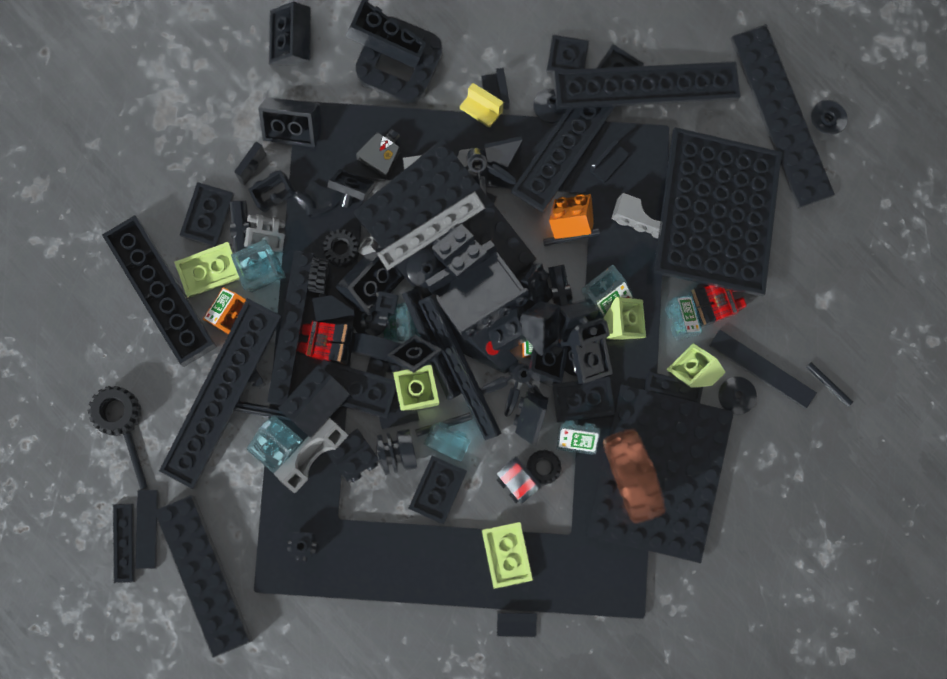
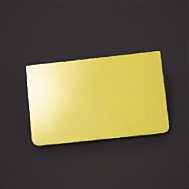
[460,83,504,127]

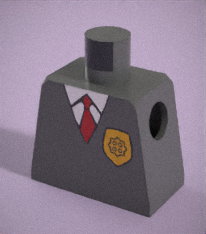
[356,130,400,178]

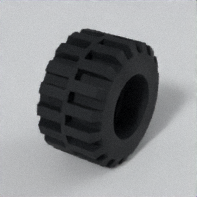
[88,386,141,436]

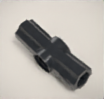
[230,201,251,260]
[548,264,573,306]

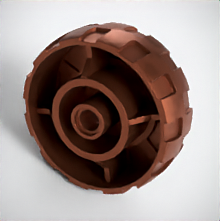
[603,429,665,523]

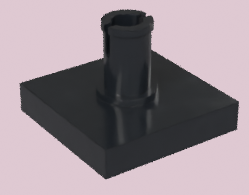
[327,169,375,208]

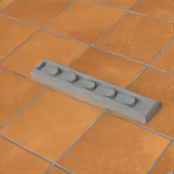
[377,192,485,270]

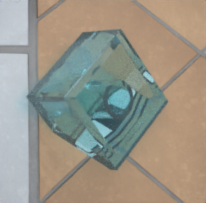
[231,239,285,292]
[246,415,303,473]

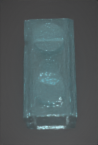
[423,422,471,462]

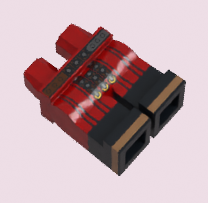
[688,285,747,328]
[298,321,354,365]

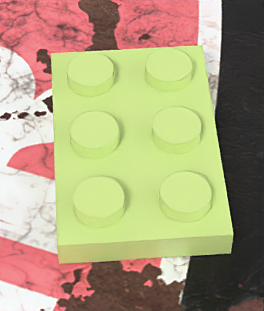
[174,242,242,298]
[482,522,532,588]

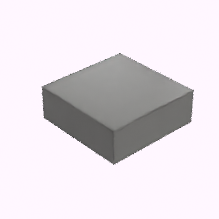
[358,236,378,256]

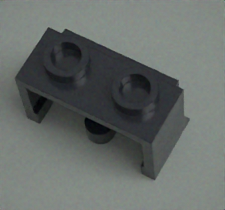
[248,170,295,213]

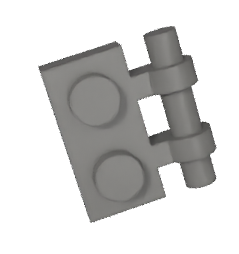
[244,214,285,253]

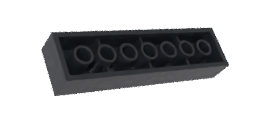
[102,215,217,367]
[154,495,253,658]

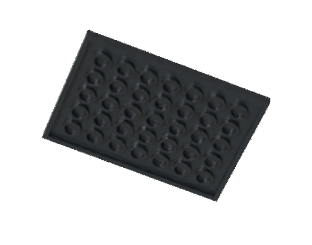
[654,127,782,297]
[353,139,537,322]
[586,384,734,563]

